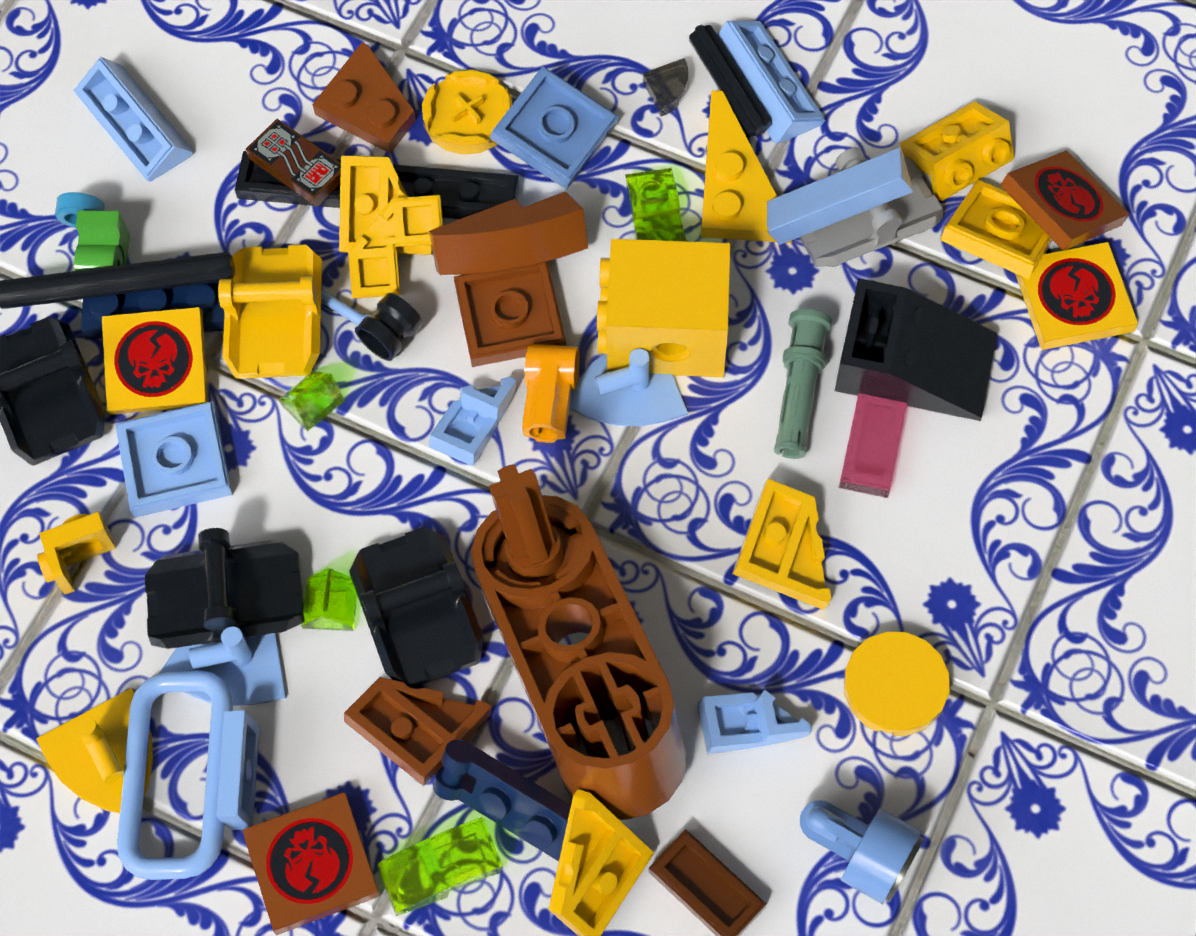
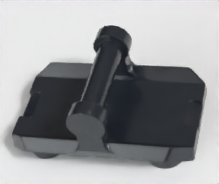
[0,317,105,466]
[349,527,484,688]
[145,528,305,649]

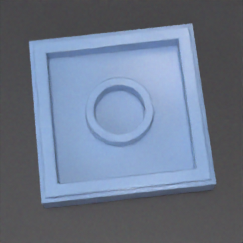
[115,401,233,518]

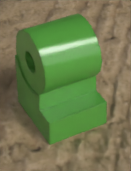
[74,210,130,271]

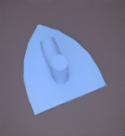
[569,348,688,427]
[159,626,286,706]

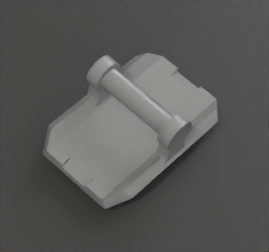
[799,147,943,267]

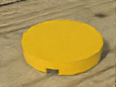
[422,70,512,155]
[844,631,950,736]

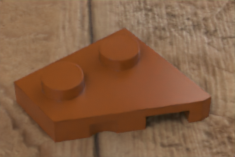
[312,42,416,154]
[344,677,492,786]

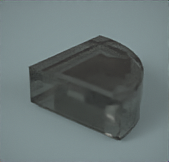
[643,58,688,117]

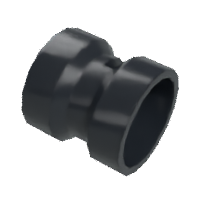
[355,293,423,361]

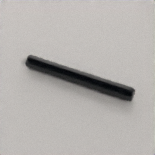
[0,252,235,309]

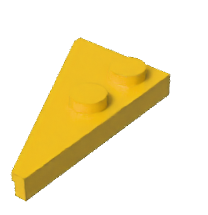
[701,90,792,243]

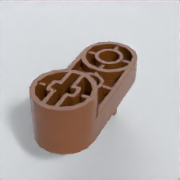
[471,464,687,820]

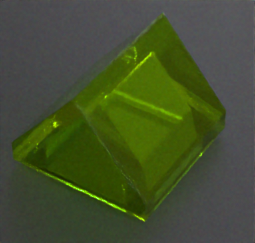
[279,371,344,432]
[302,568,358,631]

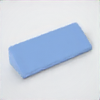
[717,21,826,143]
[73,57,194,182]
[767,147,914,245]

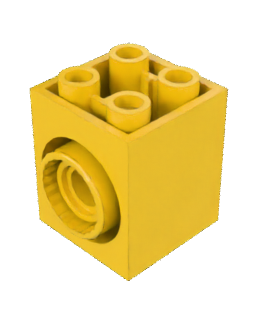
[597,239,730,378]

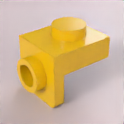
[37,512,116,595]

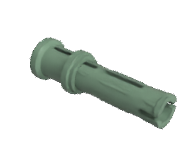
[774,309,833,459]

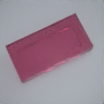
[838,393,907,498]

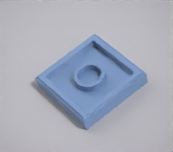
[490,66,619,190]

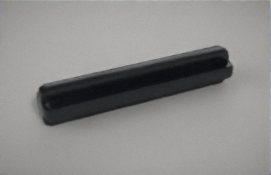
[689,24,771,137]

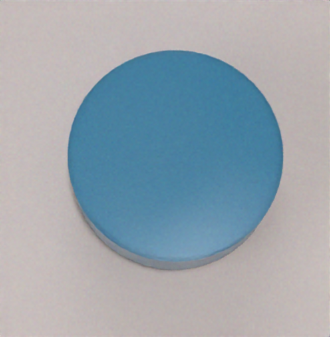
[55,192,105,228]

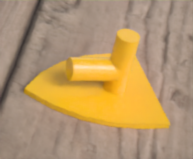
[36,688,153,814]

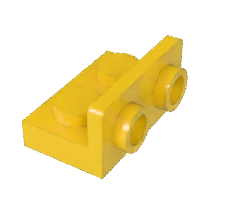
[900,101,1014,201]

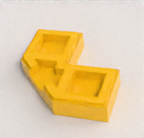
[348,195,443,299]

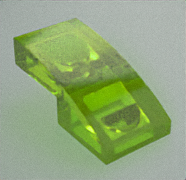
[625,168,686,241]
[377,817,503,916]

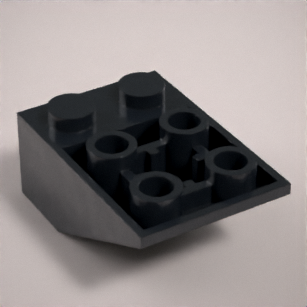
[834,278,997,421]

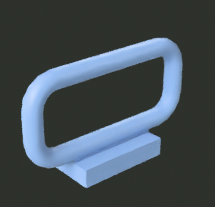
[117,670,260,880]

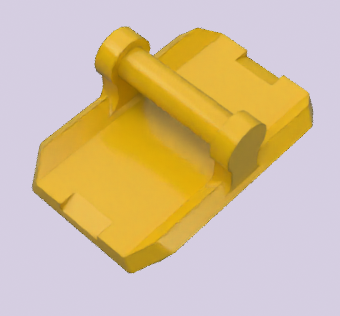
[218,245,322,379]

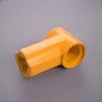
[522,343,580,443]

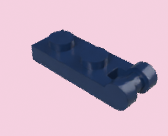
[433,740,571,861]

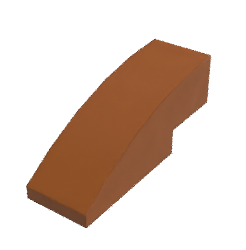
[429,191,588,275]

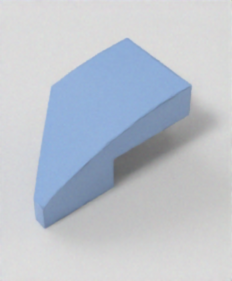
[429,377,517,466]
[697,690,812,754]

